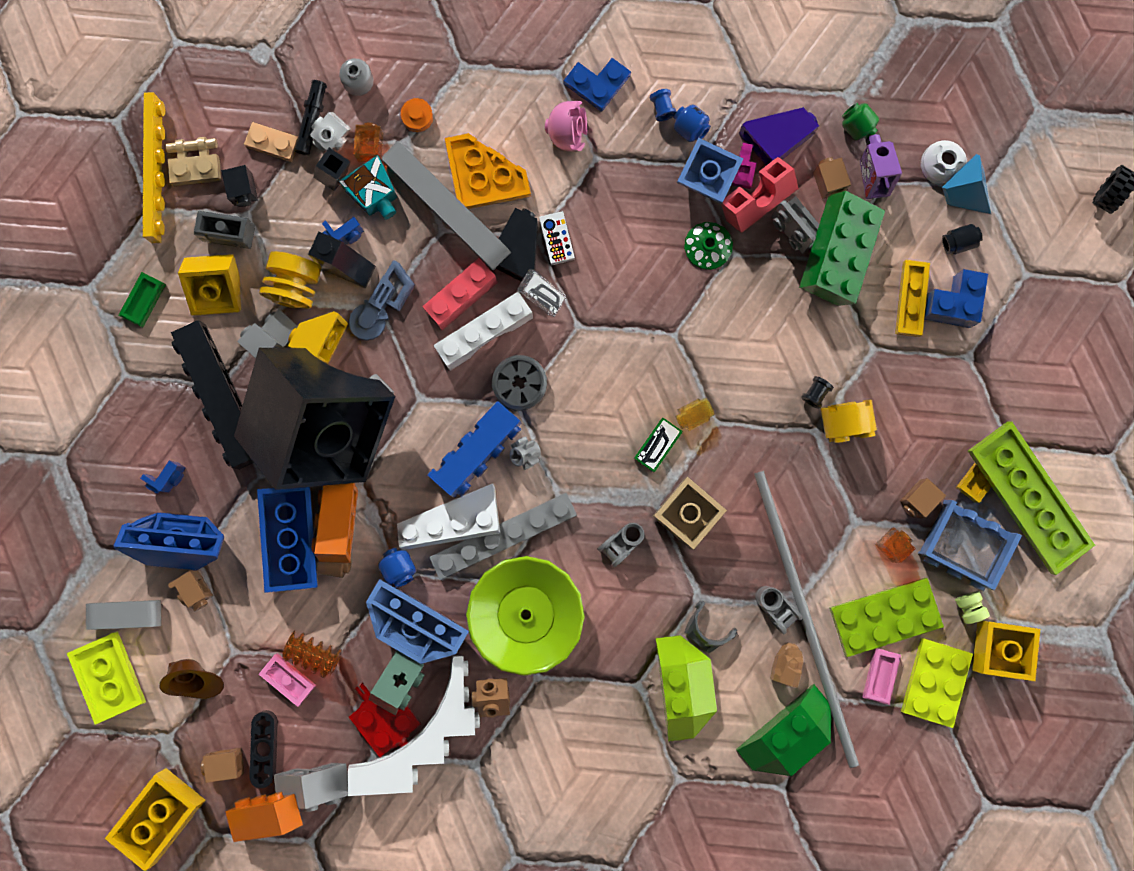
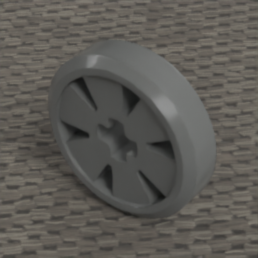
[492,355,547,411]

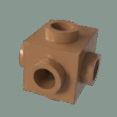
[472,678,510,718]

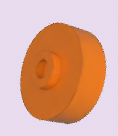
[400,98,433,132]

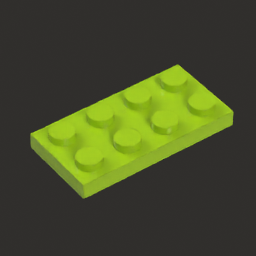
[829,578,944,657]

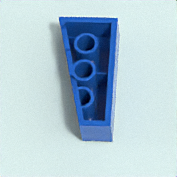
[427,401,522,498]

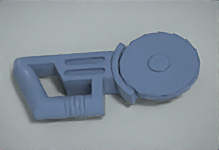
[349,260,415,340]

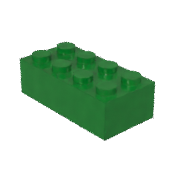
[799,191,885,306]

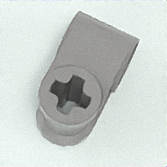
[597,523,644,568]
[755,586,803,635]

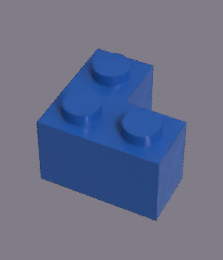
[924,269,988,328]

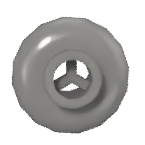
[339,58,374,96]

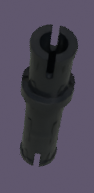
[294,80,327,156]

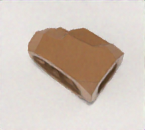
[770,642,803,688]

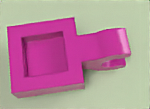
[731,143,756,189]

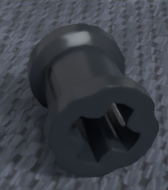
[801,376,834,409]

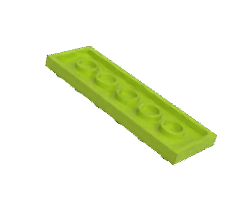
[968,421,1095,575]

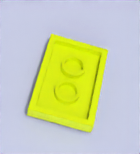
[67,632,146,725]
[901,638,973,728]

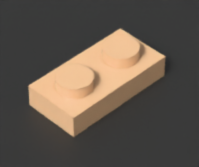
[244,122,298,162]

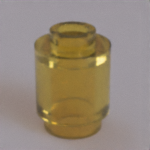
[675,398,715,431]

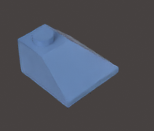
[677,138,744,204]

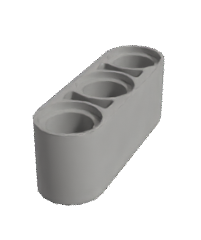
[86,600,161,630]

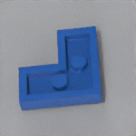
[563,58,631,112]

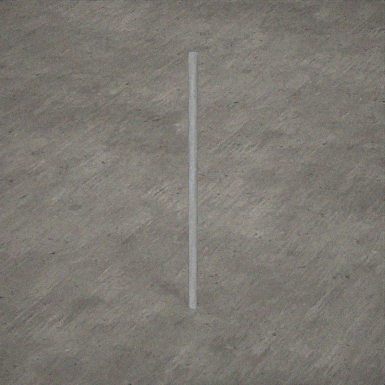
[754,471,859,768]

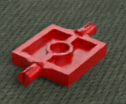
[348,682,421,758]

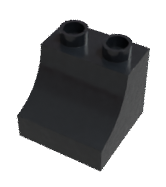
[234,348,396,490]

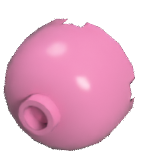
[545,101,587,151]

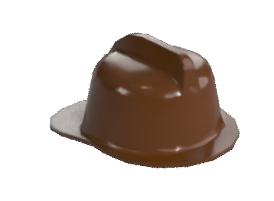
[159,659,224,699]

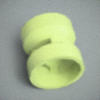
[955,591,990,624]

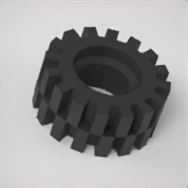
[1092,165,1134,214]

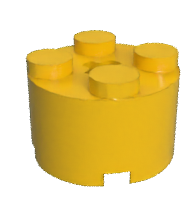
[820,399,877,443]

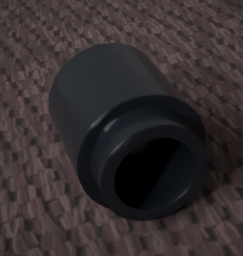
[942,224,983,255]

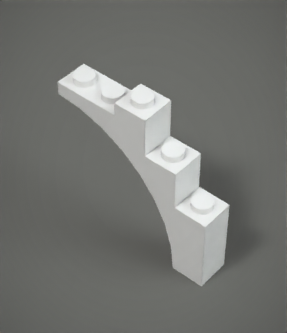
[348,655,480,796]

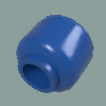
[674,105,711,142]
[378,548,416,588]

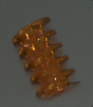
[282,630,342,678]

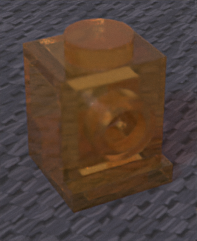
[353,122,384,162]
[875,527,915,563]

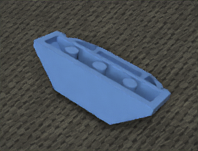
[366,579,469,664]

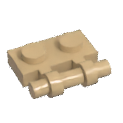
[166,137,221,186]

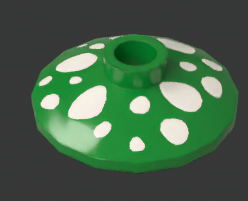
[684,222,733,270]

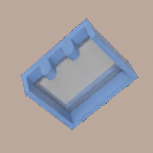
[918,500,1022,592]

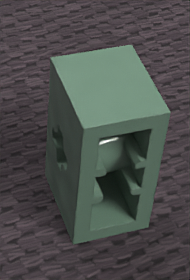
[369,650,425,715]

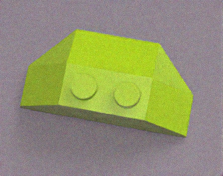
[655,635,717,741]

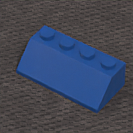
[257,487,318,593]

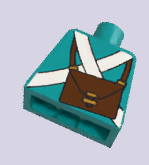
[339,155,398,220]

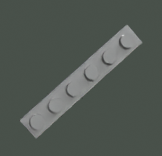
[429,493,577,580]

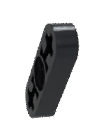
[250,710,278,789]

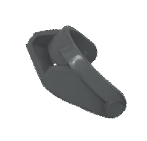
[684,601,738,653]

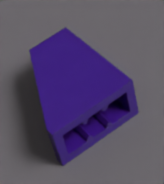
[739,107,819,166]

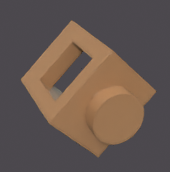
[168,570,213,612]

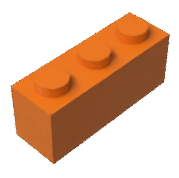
[311,483,358,563]
[225,792,303,842]

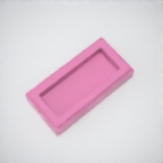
[862,648,901,705]

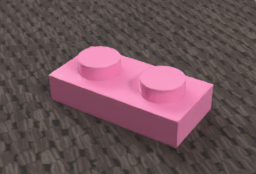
[259,653,316,707]

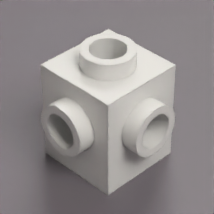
[310,112,352,152]

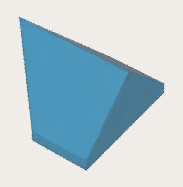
[942,154,991,214]

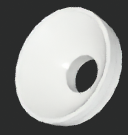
[921,140,967,185]

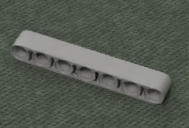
[380,141,511,270]

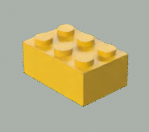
[105,768,206,871]

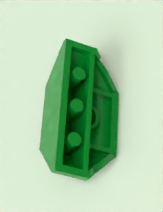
[736,684,831,776]

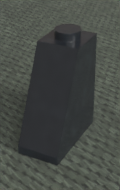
[495,208,538,285]
[308,231,376,288]

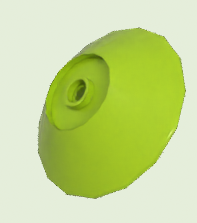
[466,556,585,676]

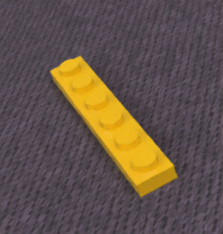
[143,92,165,243]

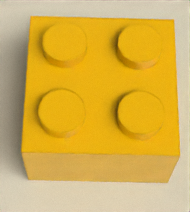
[972,620,1041,681]

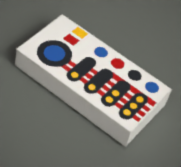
[539,211,575,266]

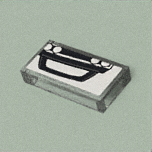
[517,269,567,317]

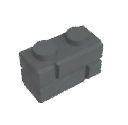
[194,211,255,249]

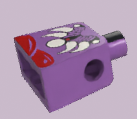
[860,134,902,199]

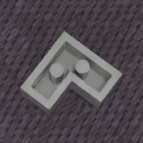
[237,309,298,358]
[274,763,348,812]

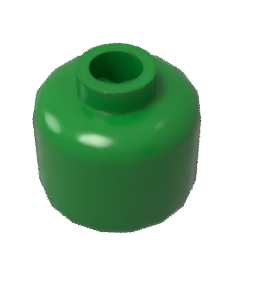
[842,103,879,140]

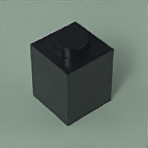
[313,147,350,191]
[221,165,258,207]

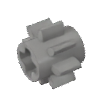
[510,437,541,470]

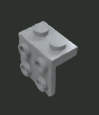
[771,196,819,254]

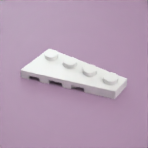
[397,483,500,550]

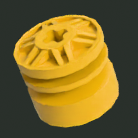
[259,251,322,309]

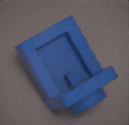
[322,217,364,244]
[140,460,186,494]

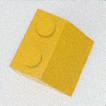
[178,254,241,316]
[288,311,348,364]

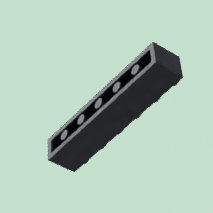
[171,320,254,470]

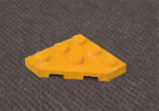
[445,133,531,209]

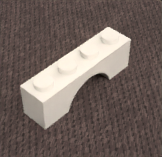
[434,291,533,371]

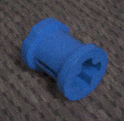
[649,89,677,121]

